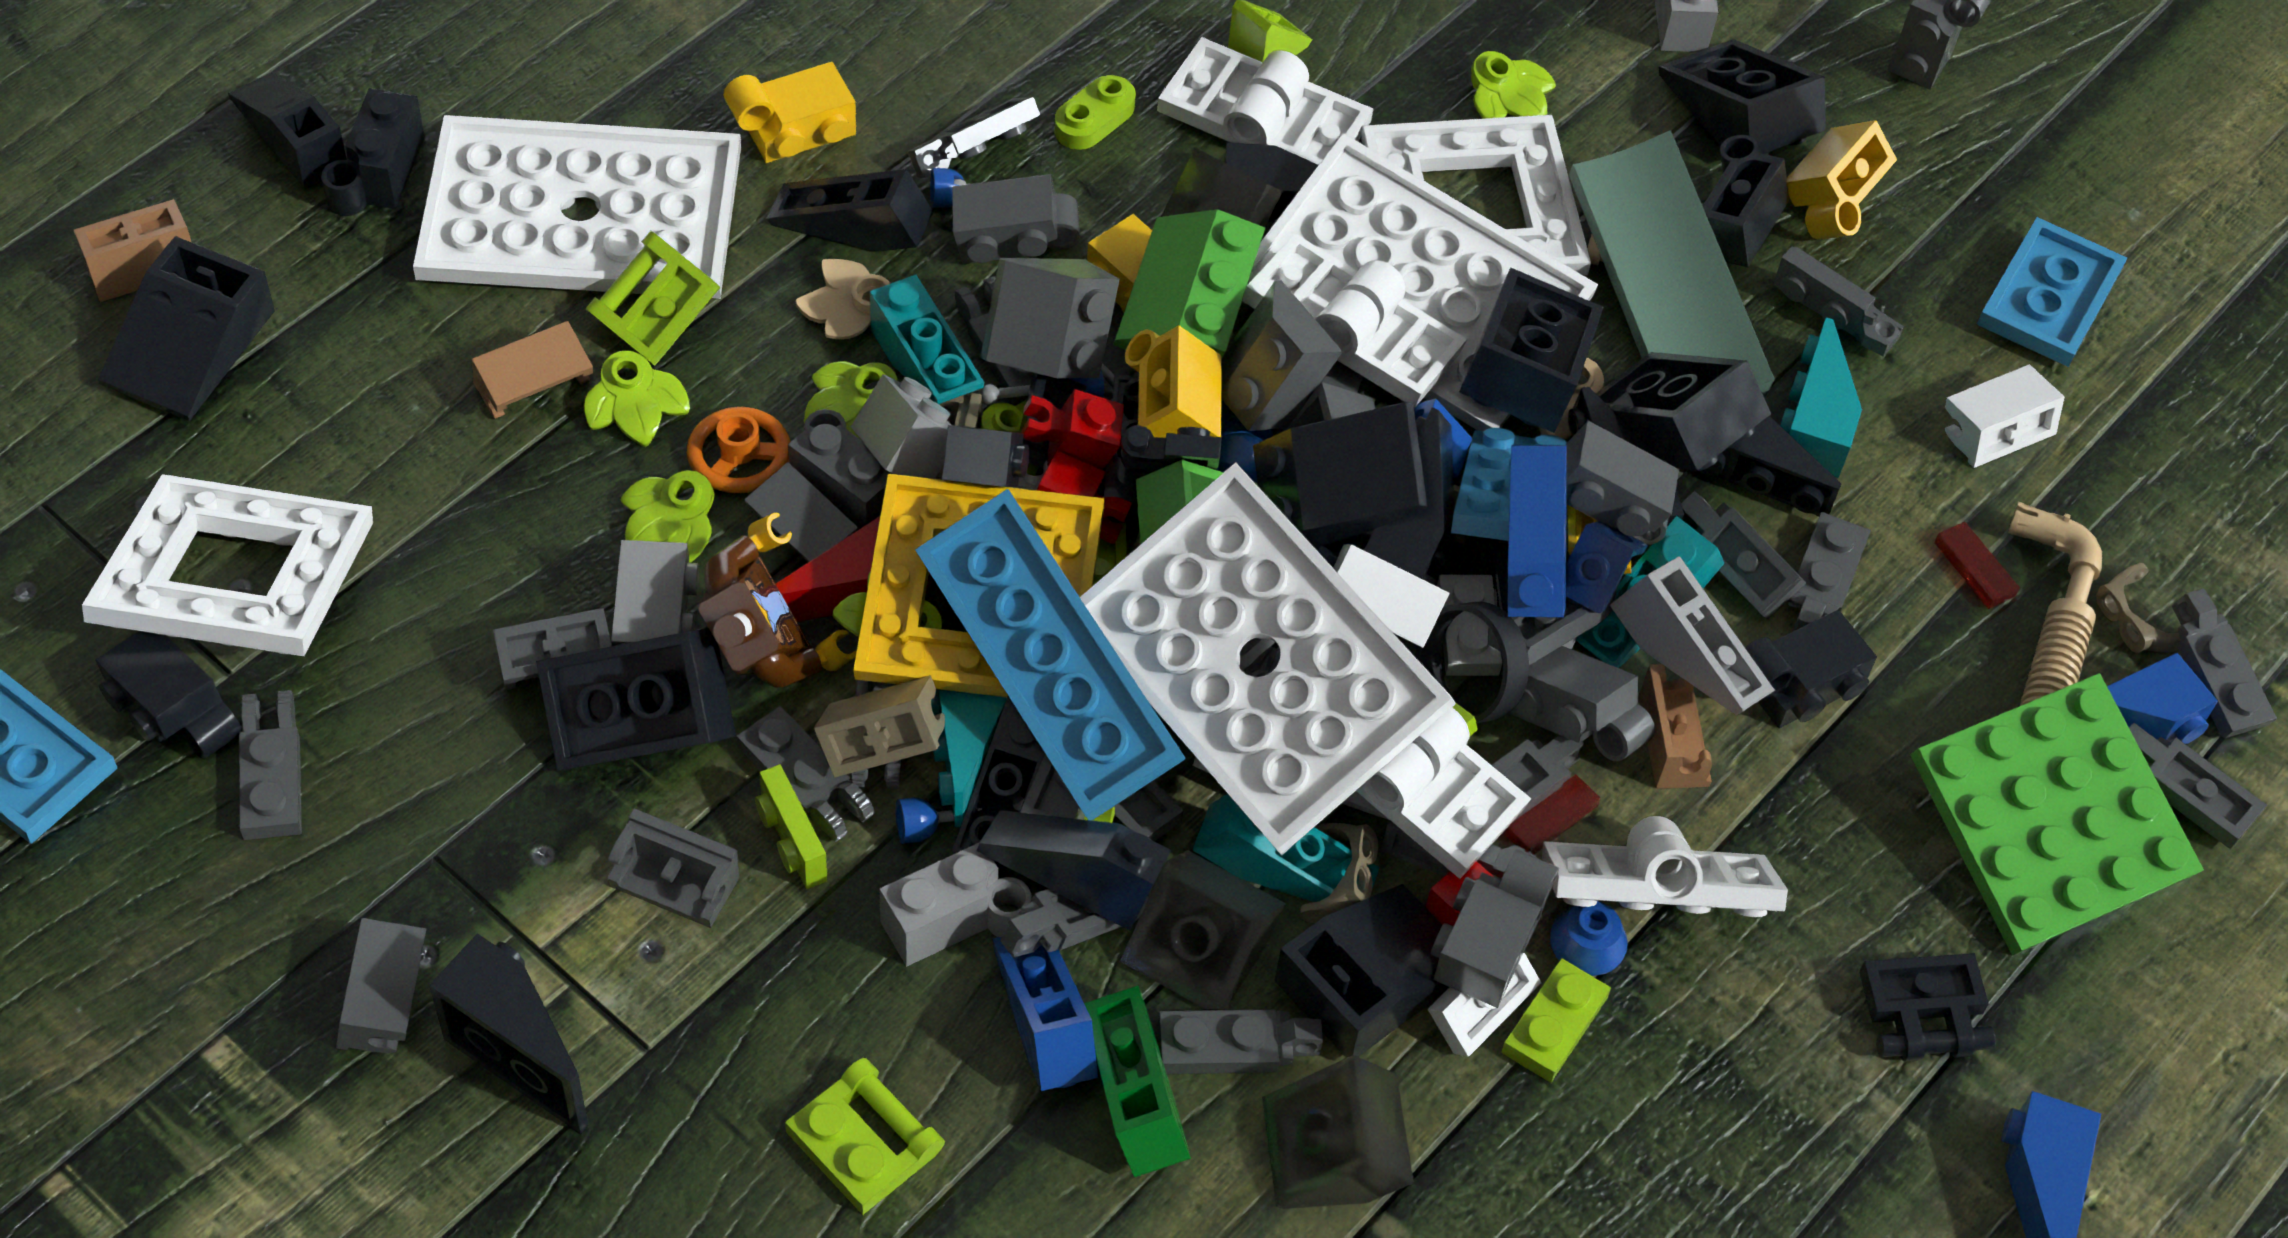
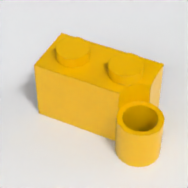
[723,62,856,163]
[1787,120,1897,240]
[1125,325,1221,438]

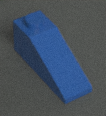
[1508,445,1567,617]
[992,936,1098,1091]
[2001,1091,2101,1238]

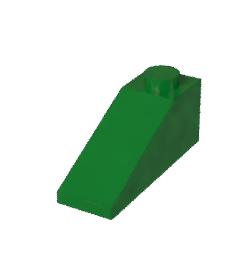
[1084,985,1191,1178]

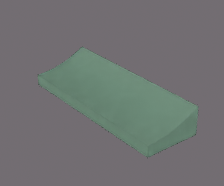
[1569,130,1775,398]

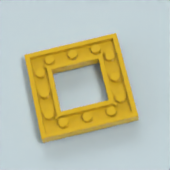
[853,474,1104,697]

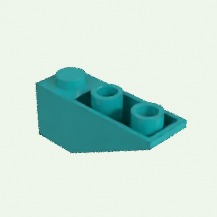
[870,275,984,404]
[1780,317,1862,478]
[1576,516,1725,668]
[931,689,1007,827]
[1193,793,1379,902]

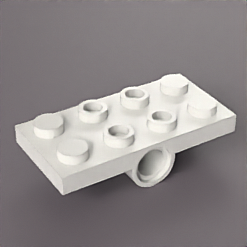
[1157,37,1373,165]
[1242,233,1467,408]
[1356,708,1531,879]
[1542,816,1788,917]

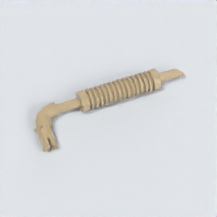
[2008,502,2102,706]

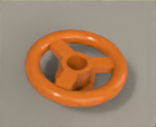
[687,407,791,493]

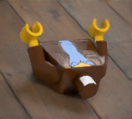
[697,513,857,687]

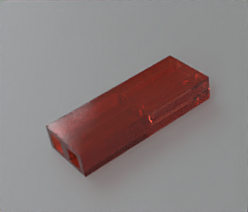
[1934,521,2020,609]
[1505,774,1601,855]

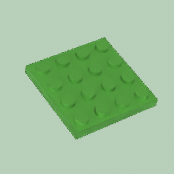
[1910,673,2204,956]

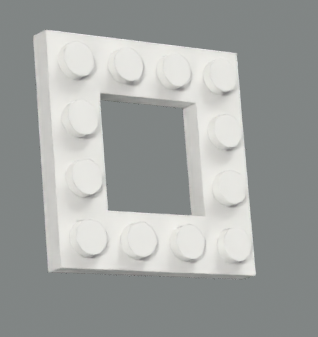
[1361,115,1591,275]
[82,474,373,656]

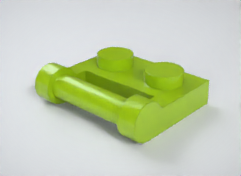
[585,230,720,366]
[785,1058,945,1215]

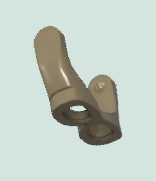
[2096,563,2181,653]
[1300,823,1378,923]

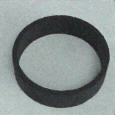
[1415,602,1529,723]

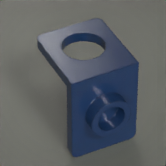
[1566,521,1648,613]

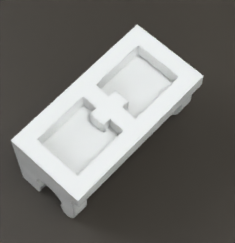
[1945,364,2064,468]
[1333,544,1450,648]

